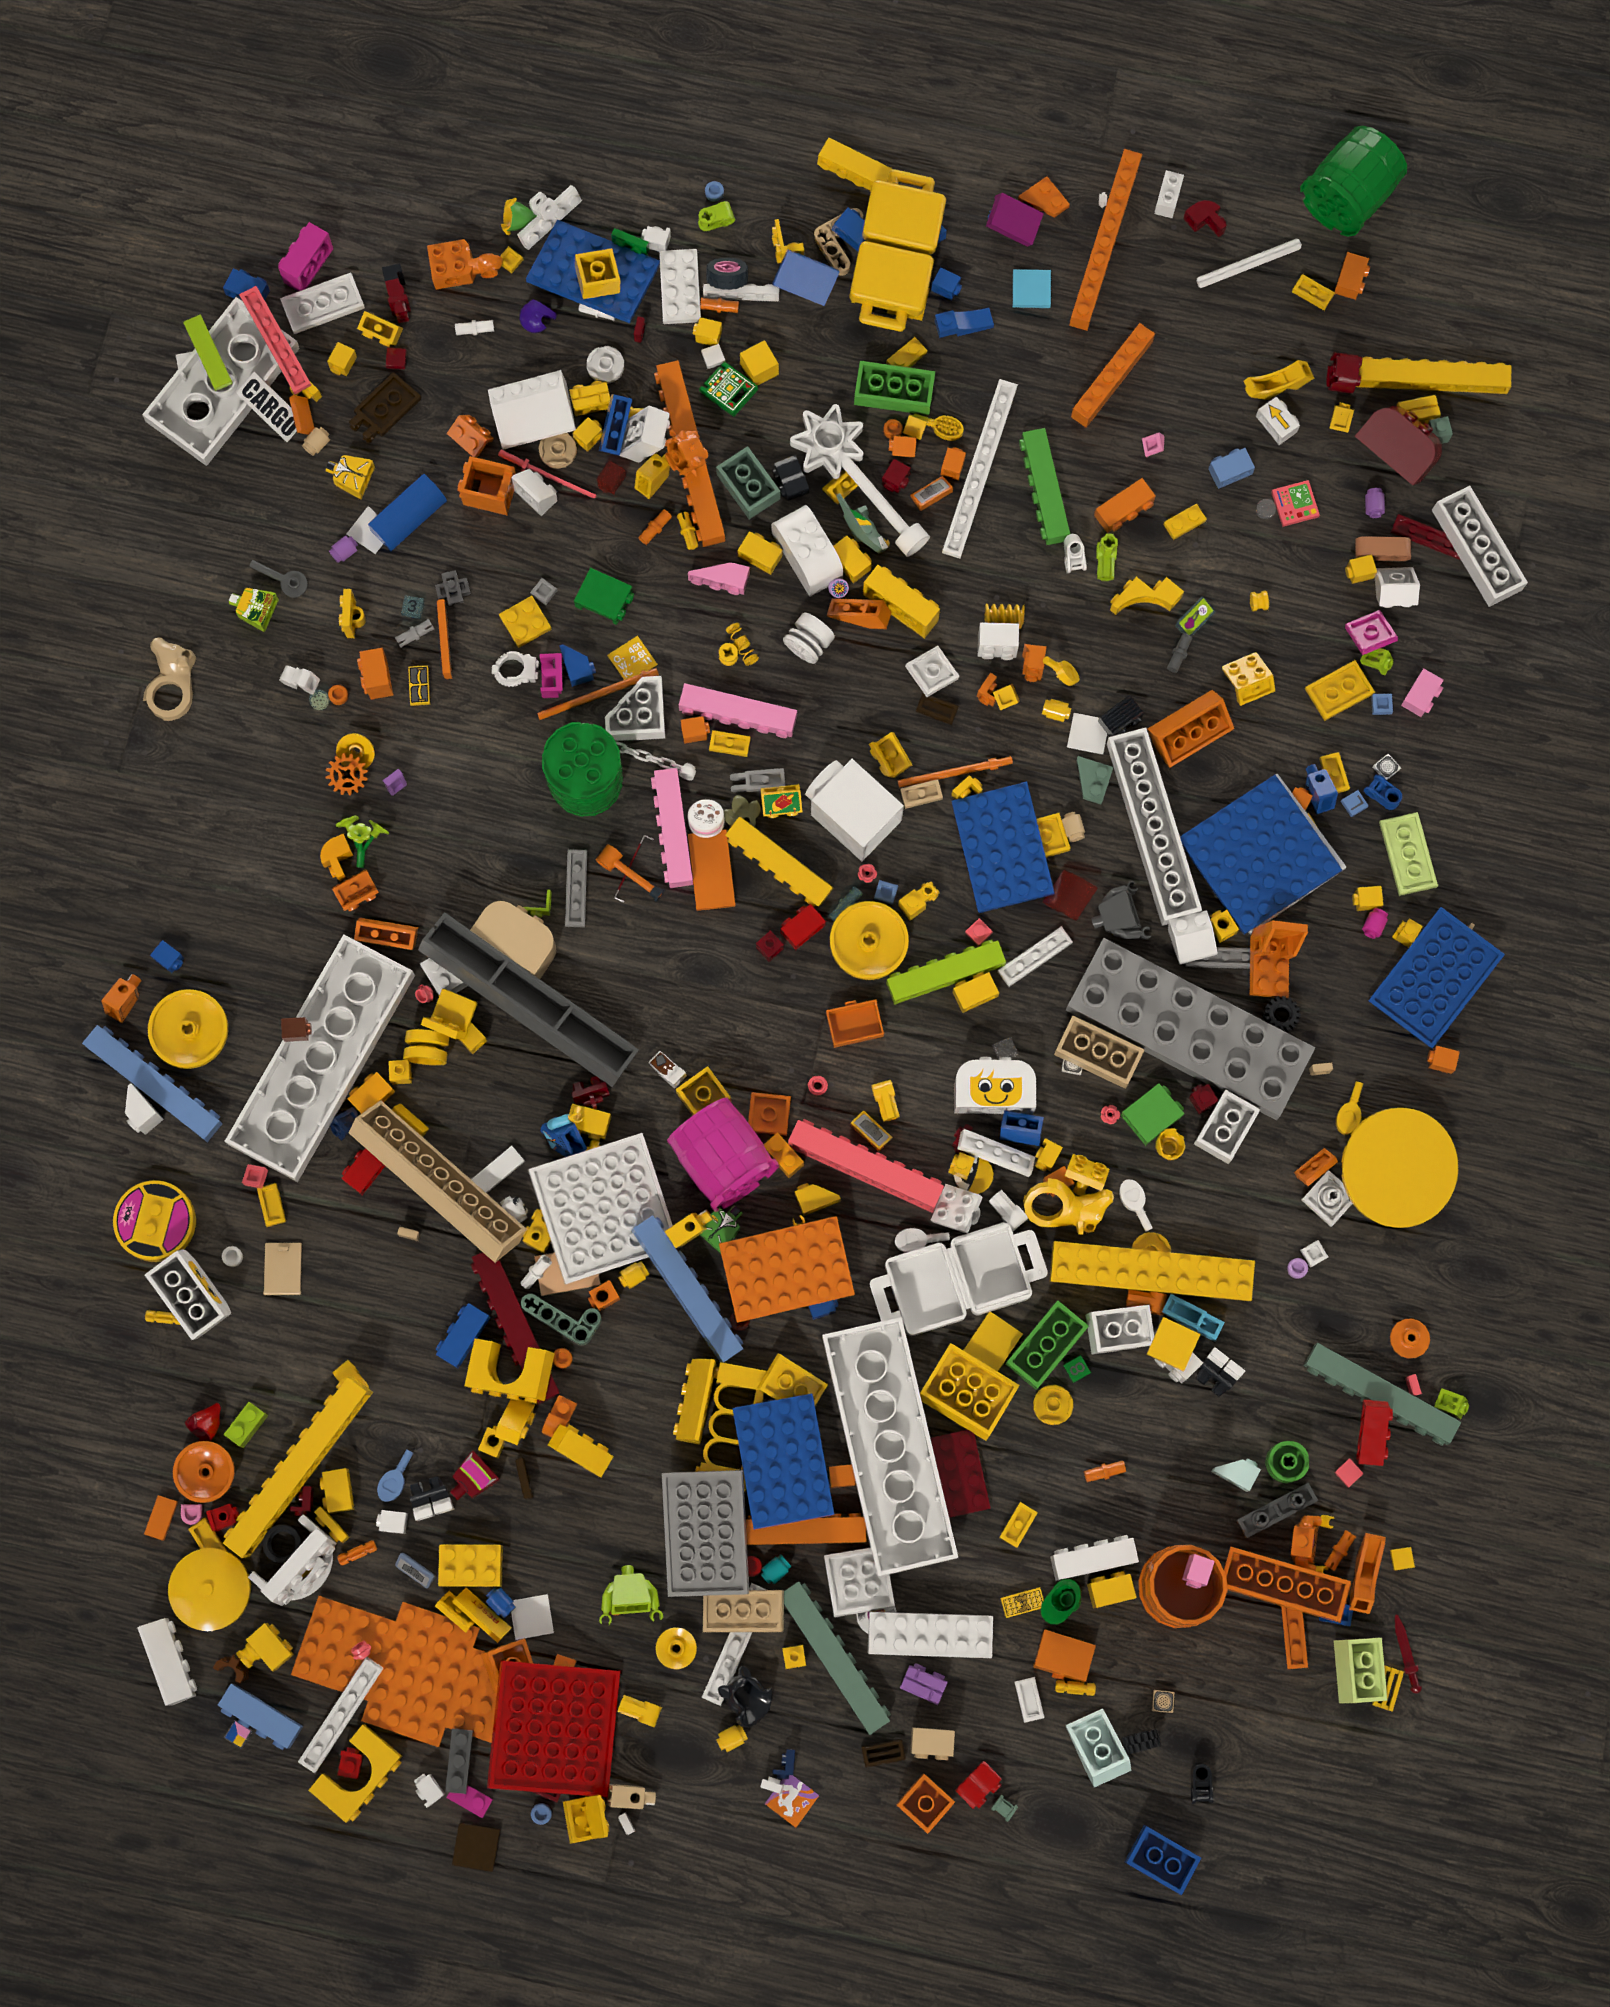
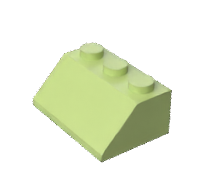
[1334,1638,1387,1703]

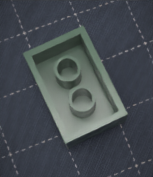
[716,446,780,519]

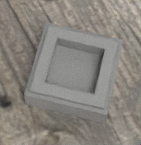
[530,578,557,605]

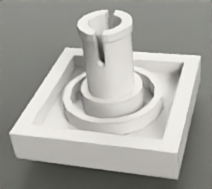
[1302,1170,1353,1227]

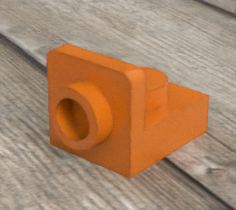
[977,673,997,706]

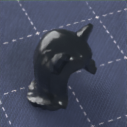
[718,1666,772,1728]

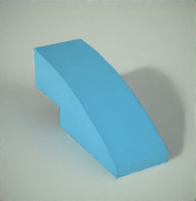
[1162,1294,1225,1342]

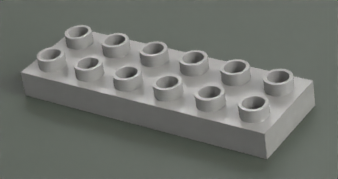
[1066,938,1315,1120]

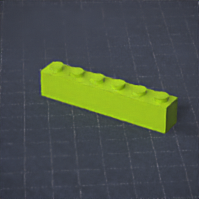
[886,940,1006,1005]

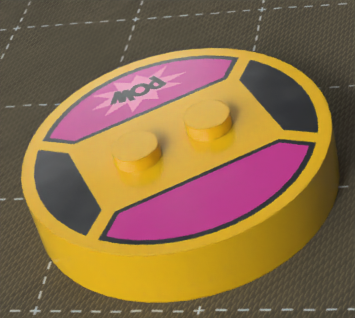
[113,1180,196,1262]

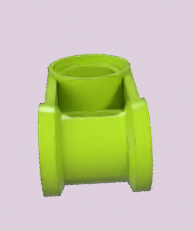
[698,201,735,231]

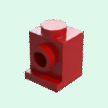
[206,1504,240,1532]

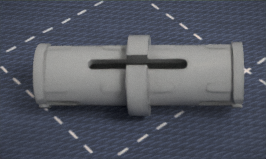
[395,619,435,648]

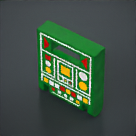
[699,361,758,417]

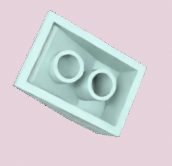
[1066,1709,1131,1787]

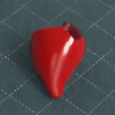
[185,1403,221,1442]

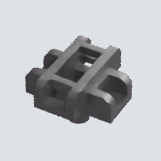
[435,570,471,606]

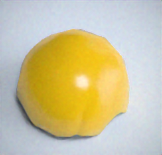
[1155,1128,1185,1160]

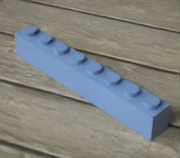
[82,1025,222,1142]
[631,1215,743,1363]

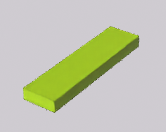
[183,314,233,391]

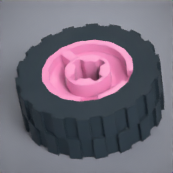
[706,258,748,290]

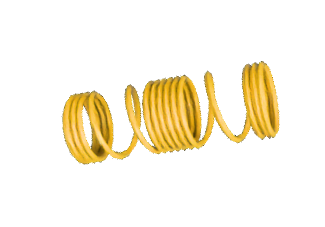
[726,622,759,666]

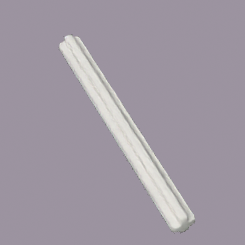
[1197,239,1301,288]

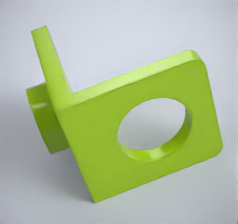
[523,889,552,918]

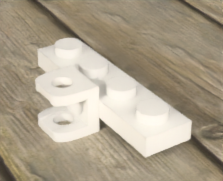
[517,185,582,250]

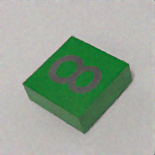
[1063,1355,1091,1383]

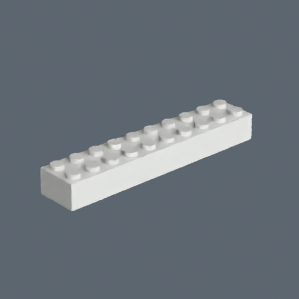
[1107,728,1202,926]

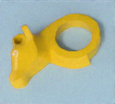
[1023,1178,1114,1235]

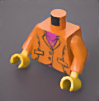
[1291,1515,1334,1573]

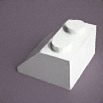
[511,469,558,516]
[1375,567,1420,608]
[1168,910,1218,964]
[125,1084,164,1135]

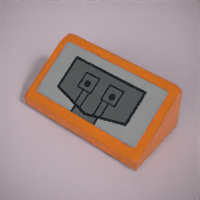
[910,476,953,511]

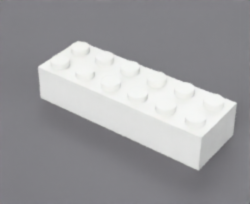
[1432,486,1528,607]
[868,1612,993,1658]

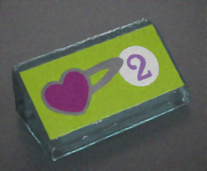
[1175,596,1215,636]

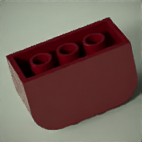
[1355,406,1442,485]

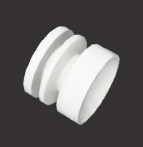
[783,613,835,664]

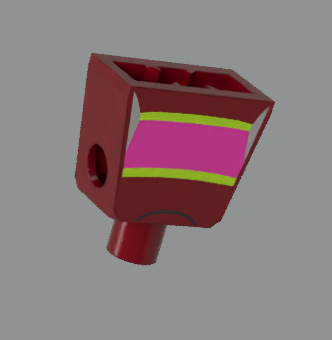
[450,1450,500,1500]

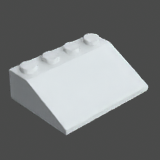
[488,370,576,449]

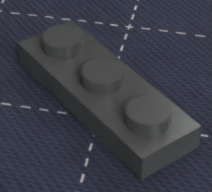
[445,1728,473,1794]

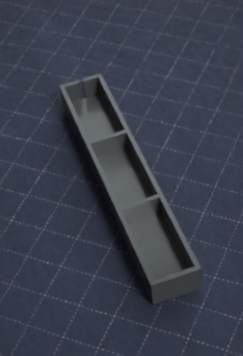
[418,912,639,1087]

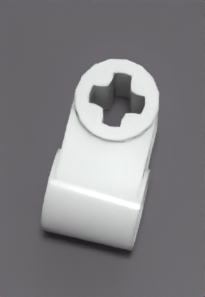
[1064,534,1087,573]

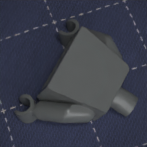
[1091,881,1151,940]

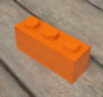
[1094,478,1155,533]
[354,918,418,950]

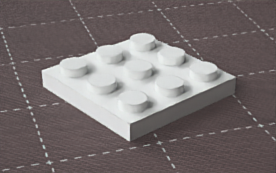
[824,1548,895,1617]

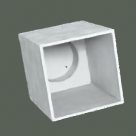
[805,759,904,861]

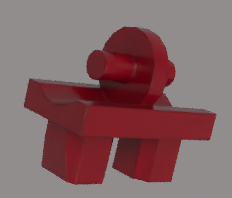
[572,1076,610,1110]

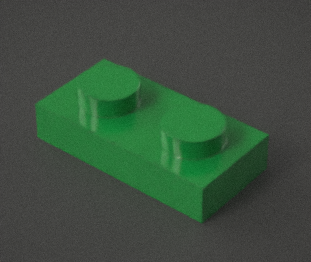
[611,228,649,255]

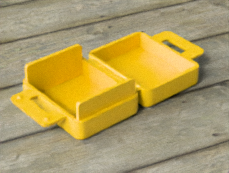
[849,169,946,332]

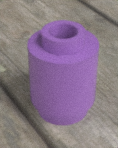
[1365,488,1385,518]
[329,535,358,563]

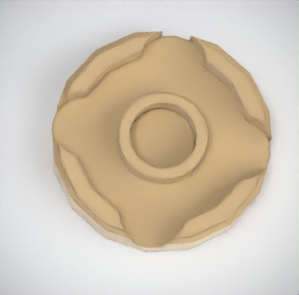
[539,433,577,469]

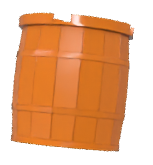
[1138,1545,1227,1628]

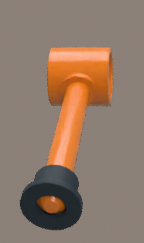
[595,844,665,902]

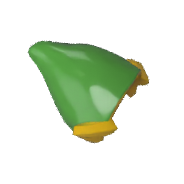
[501,198,537,235]

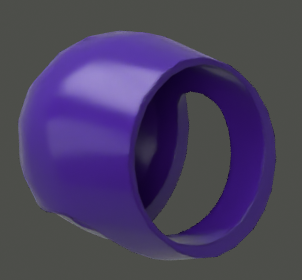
[519,299,557,333]

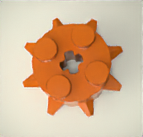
[665,429,708,477]

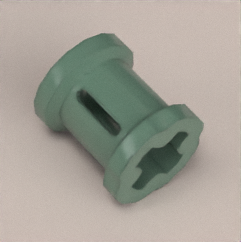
[991,1795,1018,1822]

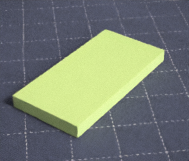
[1379,812,1438,896]

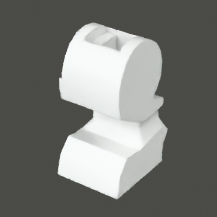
[279,666,320,695]

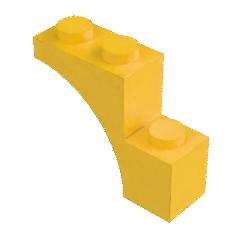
[1244,360,1314,400]
[1110,576,1184,615]

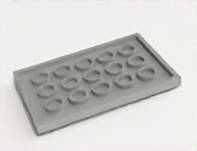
[662,1470,749,1597]

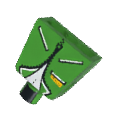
[694,1205,742,1254]

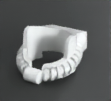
[492,651,539,687]

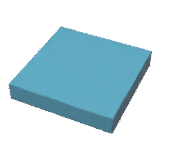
[1013,269,1051,308]

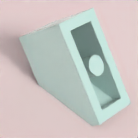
[1211,1459,1261,1492]

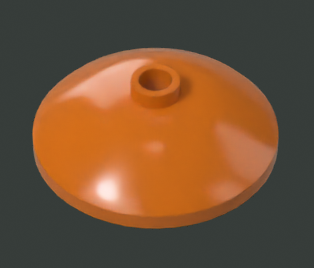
[173,1441,235,1503]

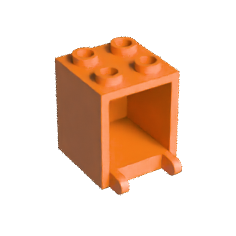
[458,456,516,515]

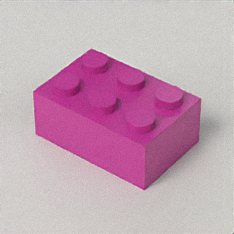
[278,222,333,292]

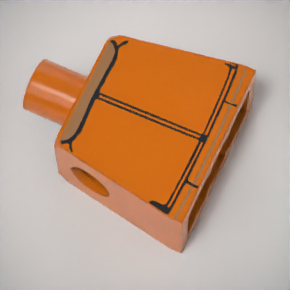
[101,974,141,1023]

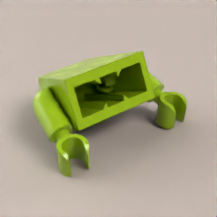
[599,1565,663,1625]

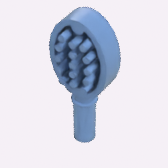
[377,1449,413,1502]

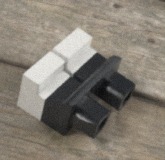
[1196,1347,1245,1397]
[410,1476,454,1521]

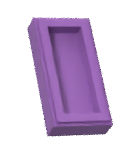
[383,769,407,796]

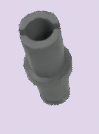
[1167,633,1192,673]

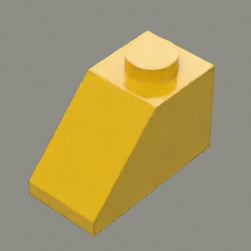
[795,1183,841,1216]

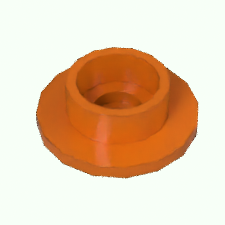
[1390,1319,1430,1359]

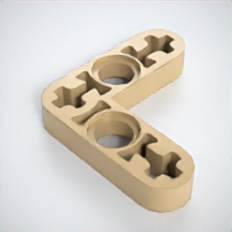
[814,208,863,276]

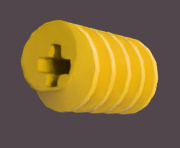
[985,604,1024,629]

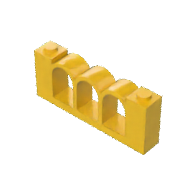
[695,1362,767,1493]

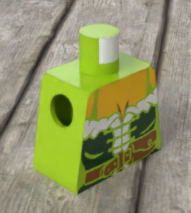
[229,588,279,632]

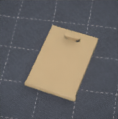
[263,1243,302,1295]

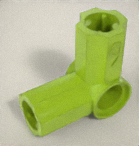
[1096,534,1118,581]

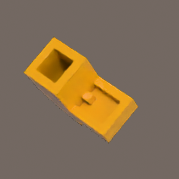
[320,834,353,882]

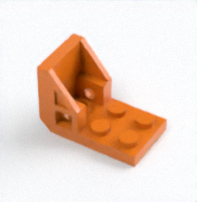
[1250,920,1308,998]

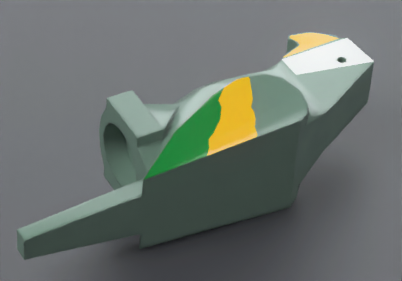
[837,493,890,554]

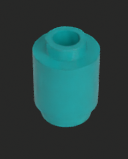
[761,1554,791,1584]

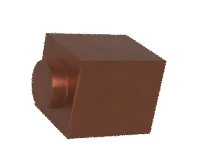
[281,1017,312,1042]

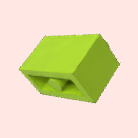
[224,1402,268,1448]

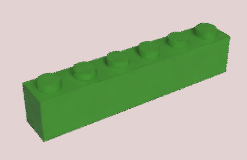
[1019,428,1070,545]

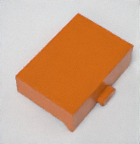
[826,999,884,1048]
[1033,1630,1096,1683]

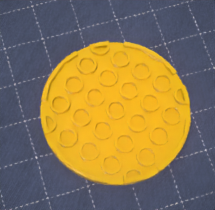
[1341,1108,1458,1228]

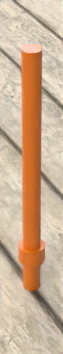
[897,756,1013,788]

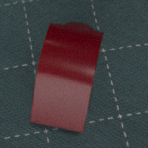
[1183,200,1227,237]

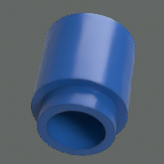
[486,1588,516,1618]

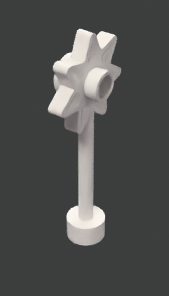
[790,404,930,557]

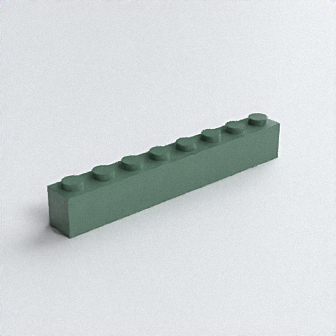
[1303,1343,1461,1446]
[784,1582,891,1735]

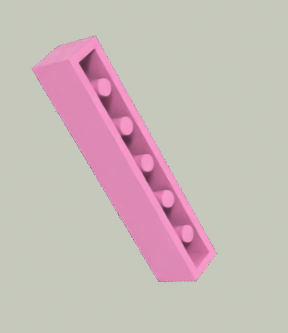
[679,683,797,738]
[651,768,693,888]

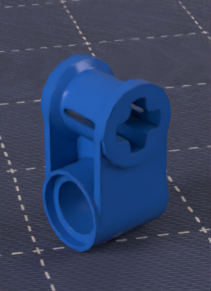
[1364,774,1402,810]

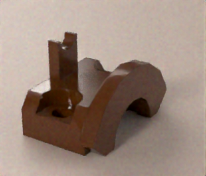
[213,1654,249,1683]

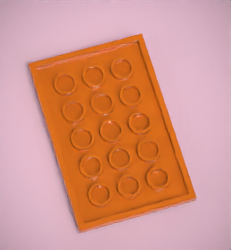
[719,1216,855,1323]

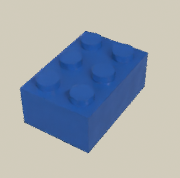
[1124,1825,1201,1895]

